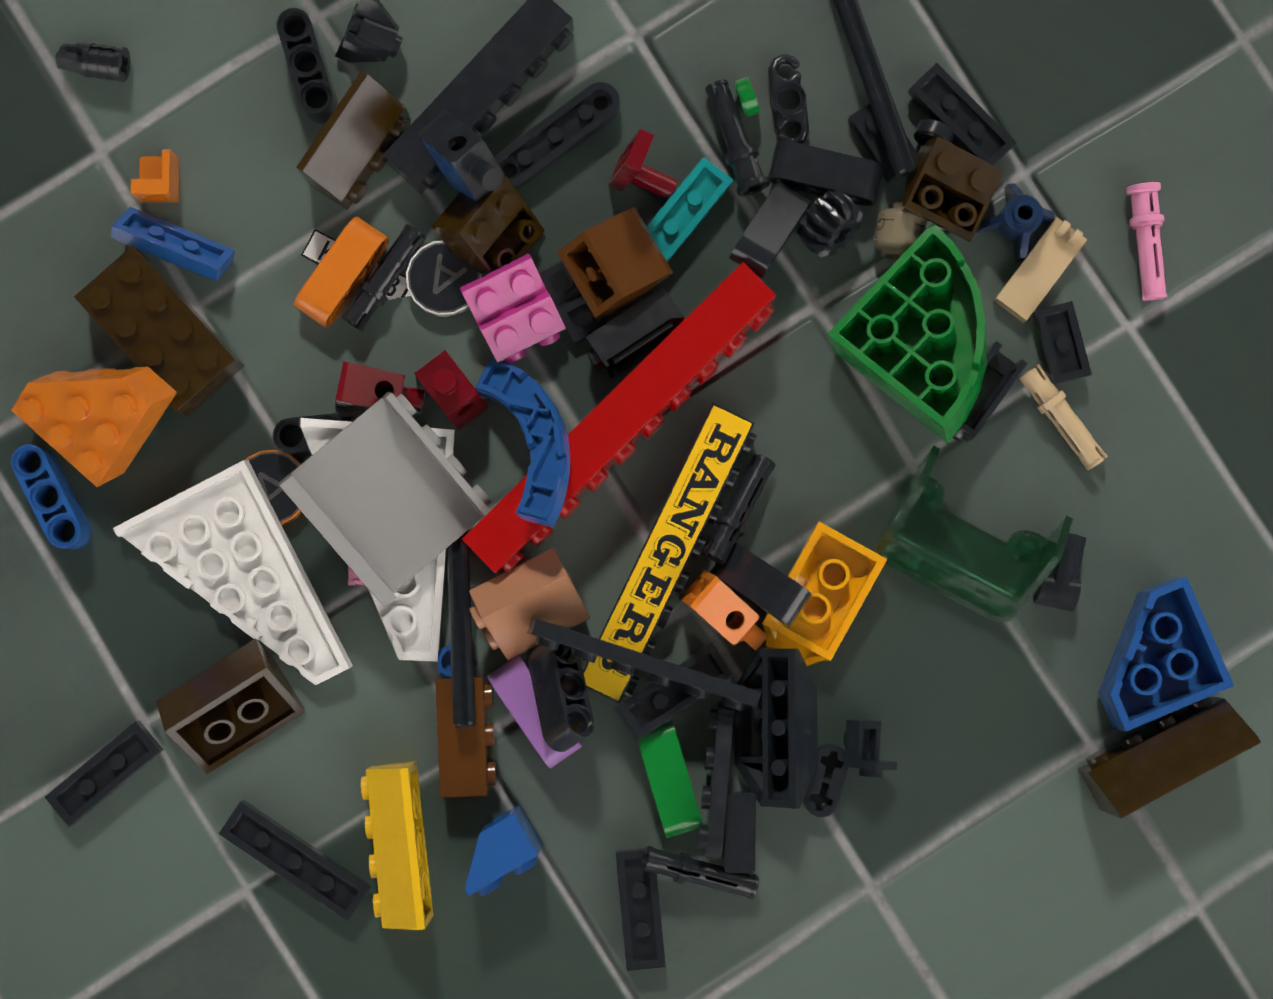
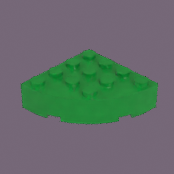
[827,223,988,444]

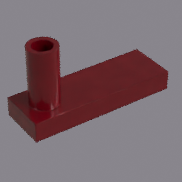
[608,128,678,200]

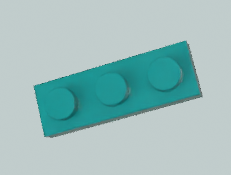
[647,157,733,263]

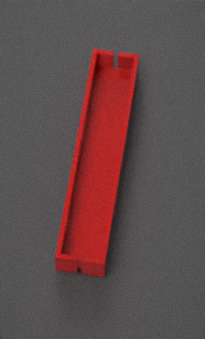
[462,262,776,575]

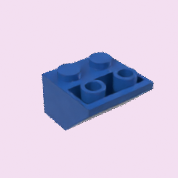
[465,805,542,896]

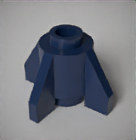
[977,183,1055,261]

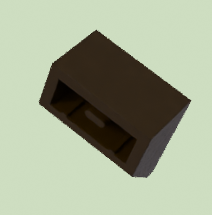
[902,136,1004,242]
[432,176,545,276]

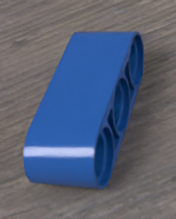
[11,444,92,550]

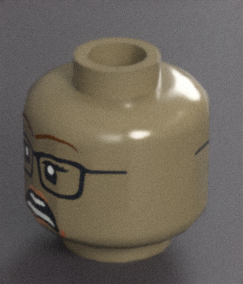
[874,202,927,261]

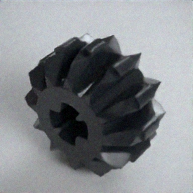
[797,190,863,257]

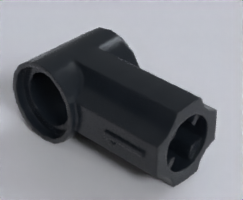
[1033,530,1086,612]

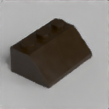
[296,70,410,210]
[156,638,306,774]

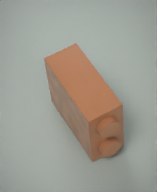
[469,547,590,660]

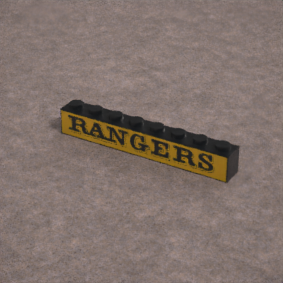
[583,403,757,703]

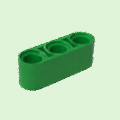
[637,719,703,838]

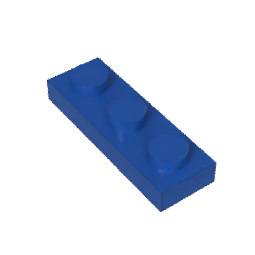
[111,207,235,281]

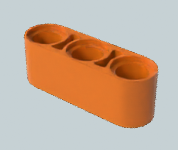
[294,216,389,328]

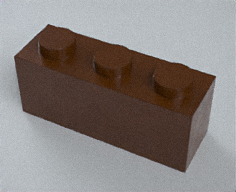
[435,676,497,798]

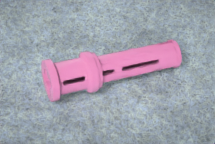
[1126,182,1168,301]

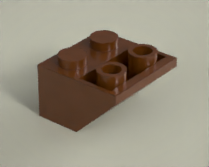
[557,207,673,318]

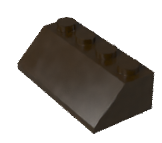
[1078,697,1261,819]

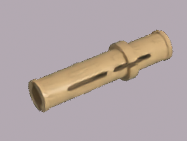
[1019,364,1108,470]

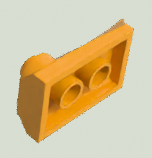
[762,521,887,667]

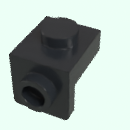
[844,720,897,777]

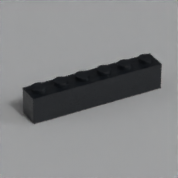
[383,0,574,194]

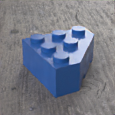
[1098,577,1234,731]

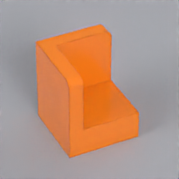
[131,149,179,203]

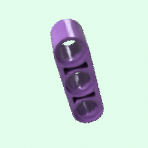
[487,655,582,769]

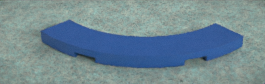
[475,357,570,528]

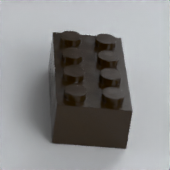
[74,245,245,416]

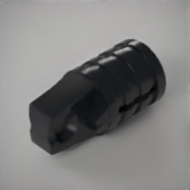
[55,42,131,82]

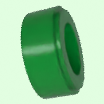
[734,76,760,117]

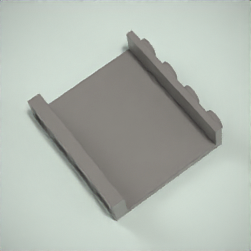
[278,392,492,607]

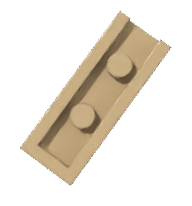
[993,217,1087,323]

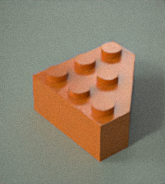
[11,367,177,487]

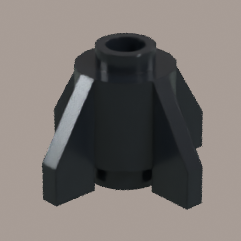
[335,0,403,63]

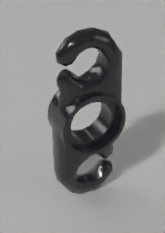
[768,54,809,144]

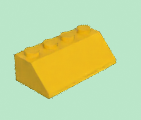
[361,761,434,930]

